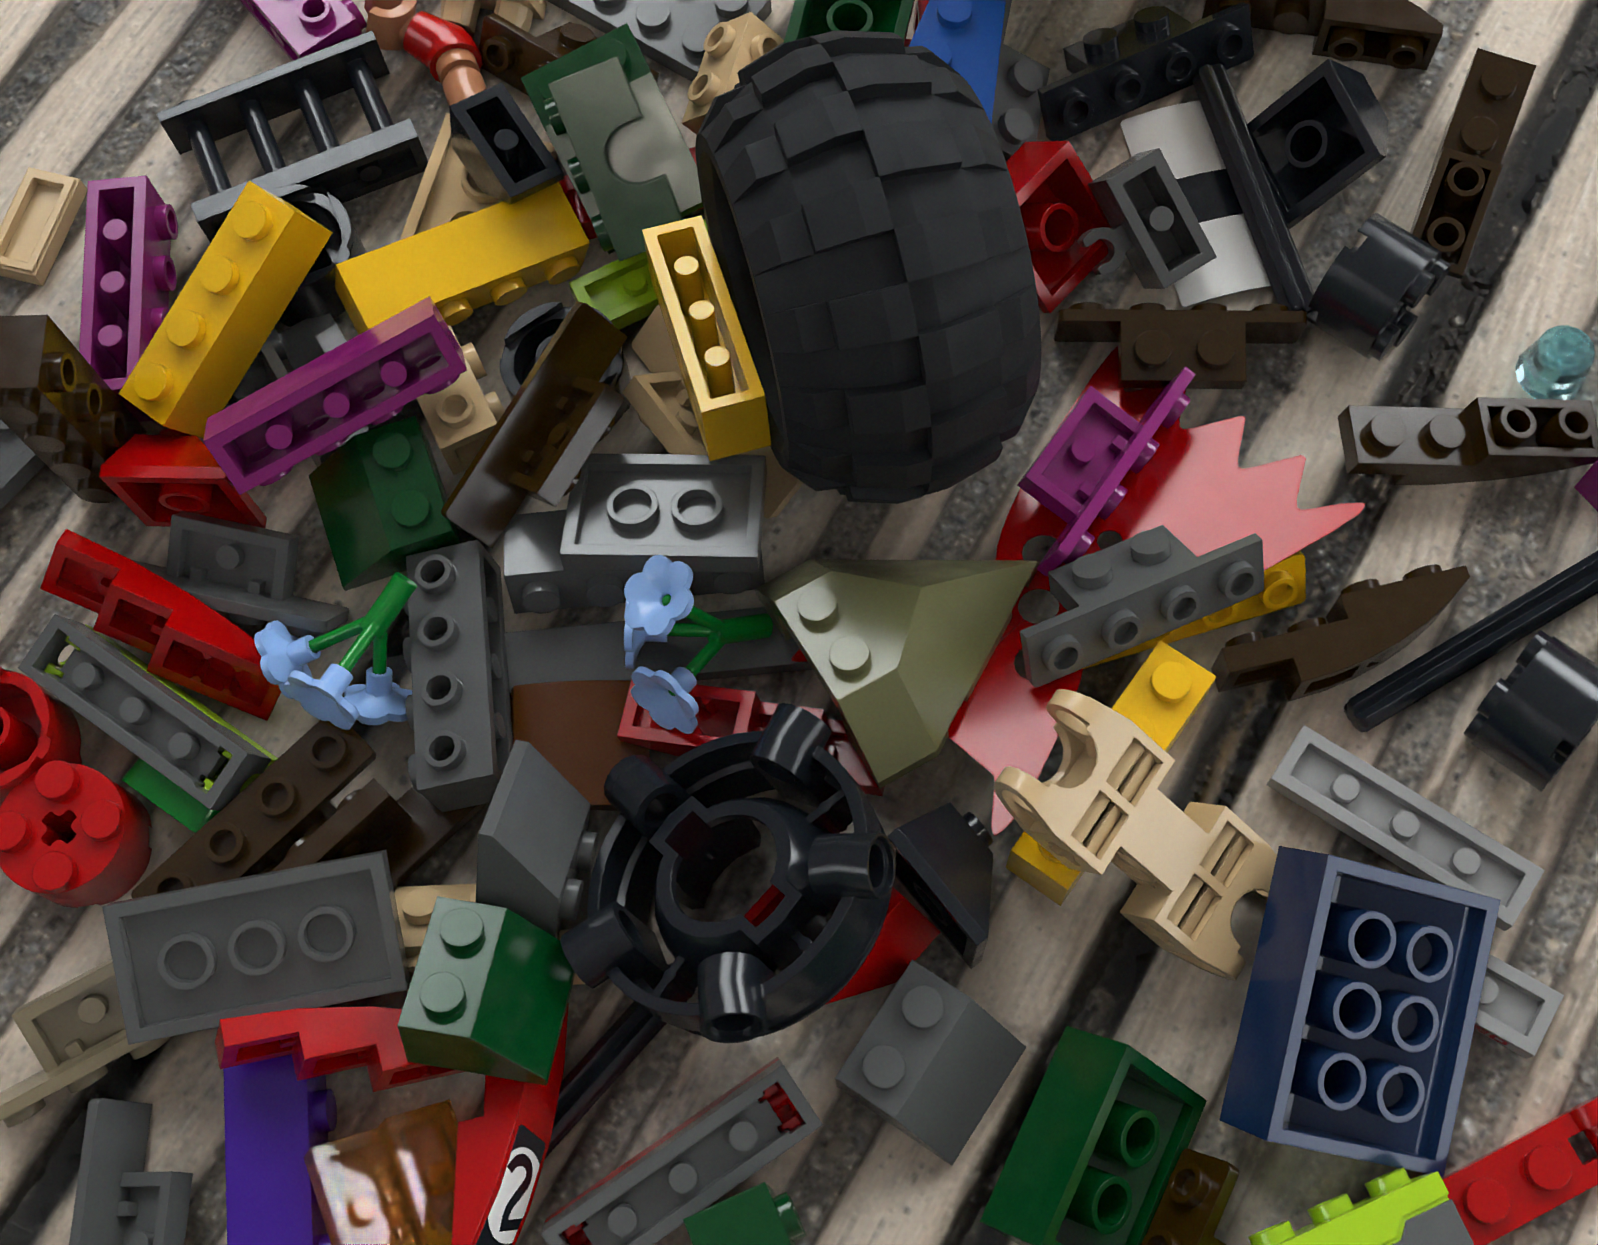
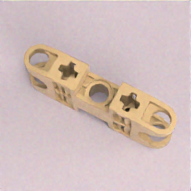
[994,689,1277,981]

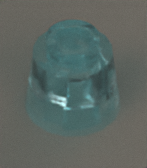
[1516,325,1595,400]

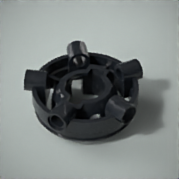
[560,703,896,1043]

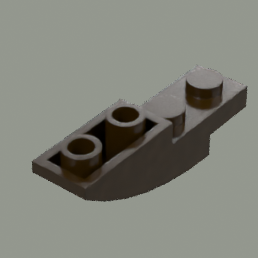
[1201,0,1444,70]
[1410,48,1536,279]
[1338,397,1598,485]
[1211,564,1470,702]

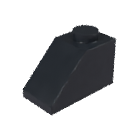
[449,82,564,204]

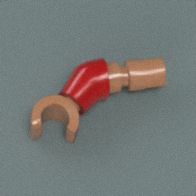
[364,0,487,106]

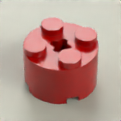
[0,667,82,806]
[0,760,152,908]

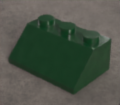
[979,1026,1207,1245]

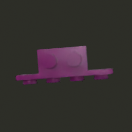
[1017,366,1196,577]

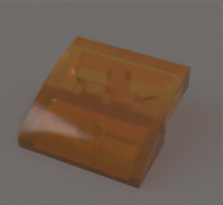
[303,1099,458,1245]

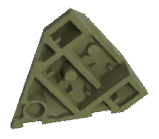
[755,559,1039,789]

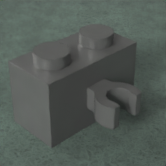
[1077,148,1217,289]

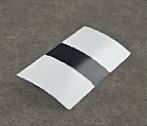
[1120,101,1271,307]

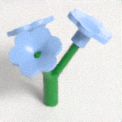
[624,555,773,734]
[254,572,418,730]

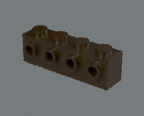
[0,315,147,503]

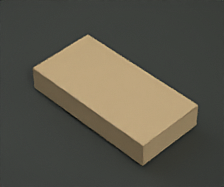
[0,167,87,286]

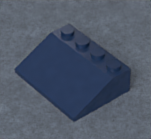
[1219,846,1501,1177]

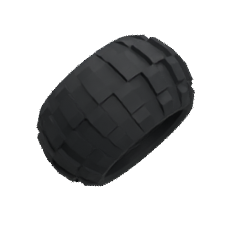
[696,31,1041,504]

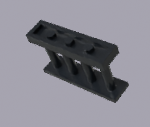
[156,31,428,243]

